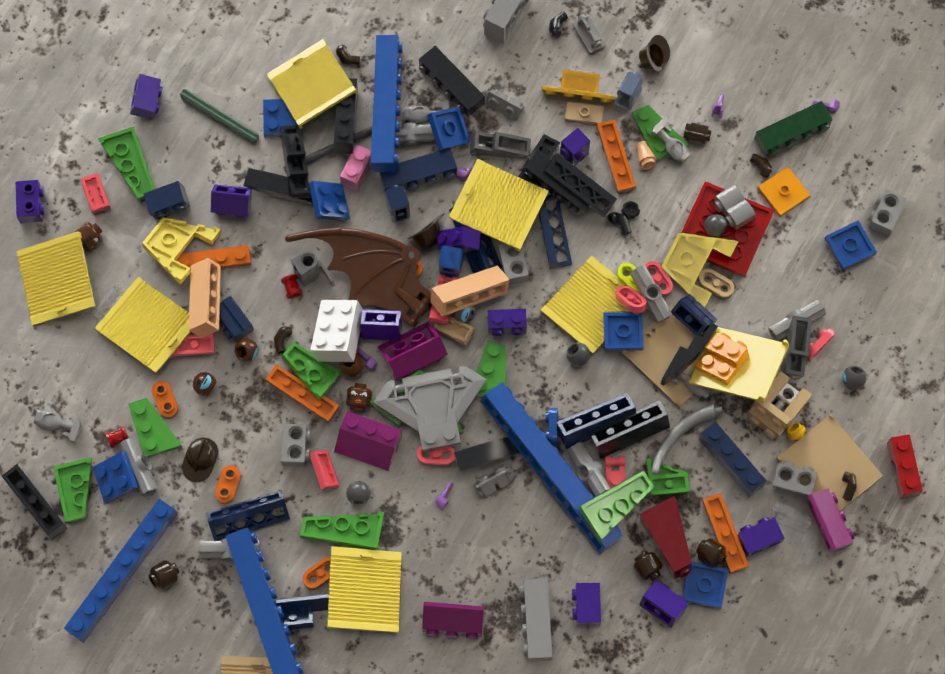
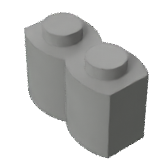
[714,184,756,230]

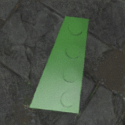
[98,126,155,201]
[578,471,654,542]
[300,512,384,550]

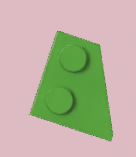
[646,459,690,497]

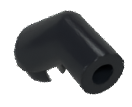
[549,11,568,37]

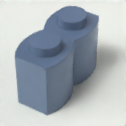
[616,72,643,110]

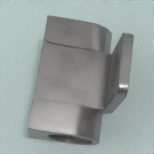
[291,251,335,287]

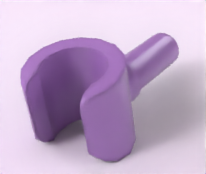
[711,94,724,119]
[813,99,840,113]
[456,162,476,182]
[356,348,377,371]
[435,482,453,509]

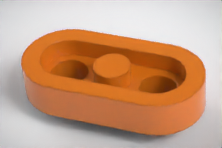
[152,381,179,419]
[215,465,241,504]
[303,557,330,590]

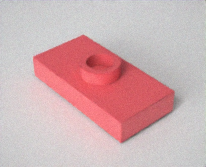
[80,173,110,214]
[309,450,339,490]

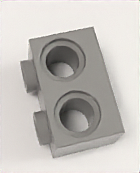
[868,190,907,237]
[498,243,531,285]
[281,424,311,467]
[773,461,817,497]

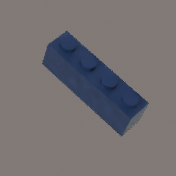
[379,148,457,191]
[557,393,636,449]
[699,421,767,498]

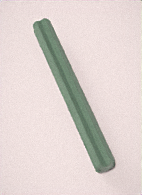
[180,89,259,143]

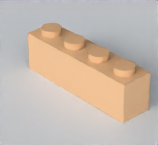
[189,258,221,338]
[430,265,509,316]

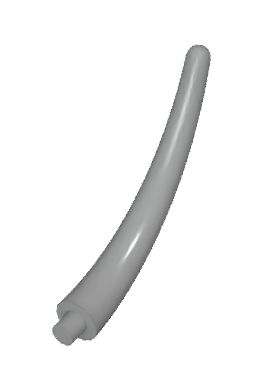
[651,404,723,475]

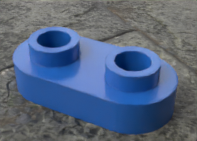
[545,408,559,446]

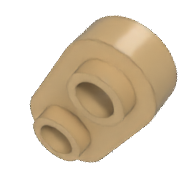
[698,269,734,299]

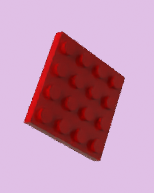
[681,181,774,278]

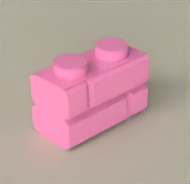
[340,145,371,191]

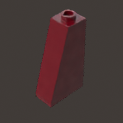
[640,496,692,579]

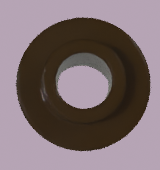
[683,122,712,144]

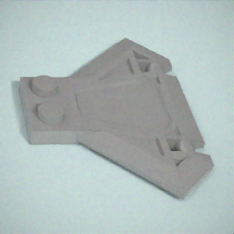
[373,366,487,452]

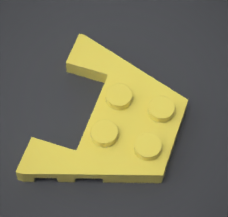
[142,217,221,284]
[661,233,738,307]

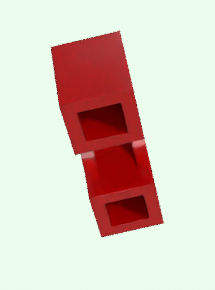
[887,434,923,499]

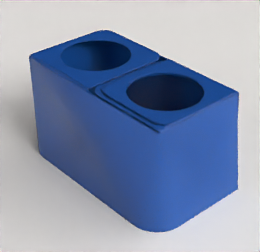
[439,246,464,278]

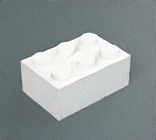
[311,300,363,362]

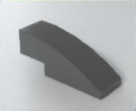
[470,131,531,157]
[781,316,812,379]

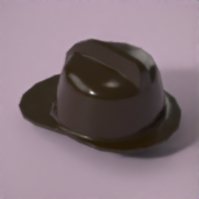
[638,35,670,72]
[407,213,445,251]
[182,437,219,482]

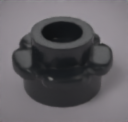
[621,201,640,219]

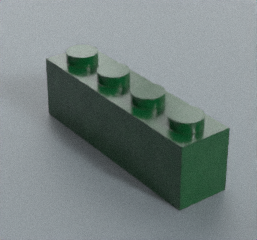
[754,101,833,157]

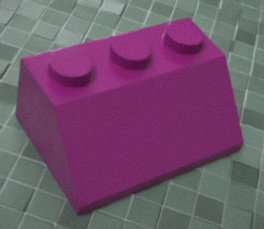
[377,322,448,380]
[334,411,402,471]
[806,489,855,554]
[422,602,484,640]

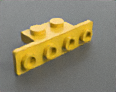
[542,69,616,103]

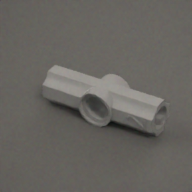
[396,123,435,146]
[629,265,672,323]
[768,300,826,341]
[119,437,158,497]
[568,442,611,497]
[199,538,260,561]

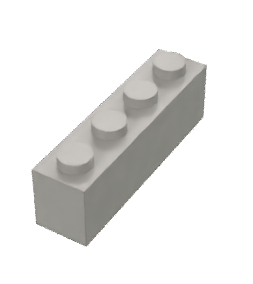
[520,578,552,661]

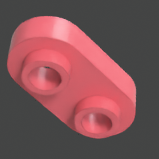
[645,261,673,297]
[616,286,647,314]
[807,328,836,361]
[417,445,455,466]

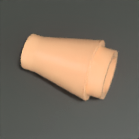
[636,141,657,170]

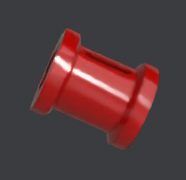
[281,274,303,299]
[105,426,129,448]

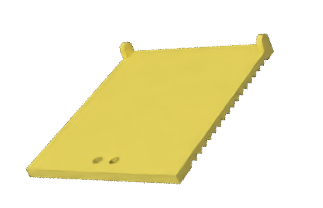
[267,39,358,129]
[448,159,549,252]
[16,231,96,326]
[540,256,630,356]
[95,277,191,373]
[689,327,789,403]
[326,546,402,634]

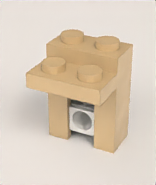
[746,371,812,440]

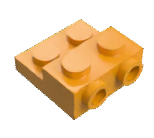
[695,333,750,385]

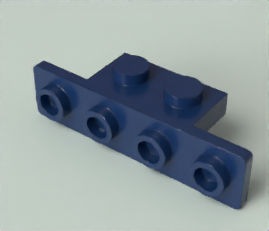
[276,594,329,630]

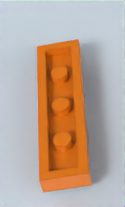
[597,119,636,193]
[176,245,251,273]
[265,364,340,423]
[702,493,749,574]

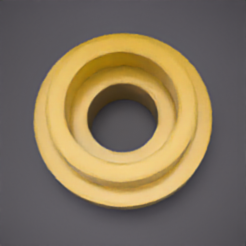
[787,422,806,440]

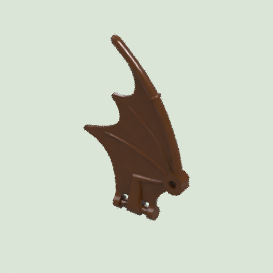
[285,226,432,327]

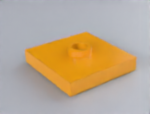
[757,167,811,217]

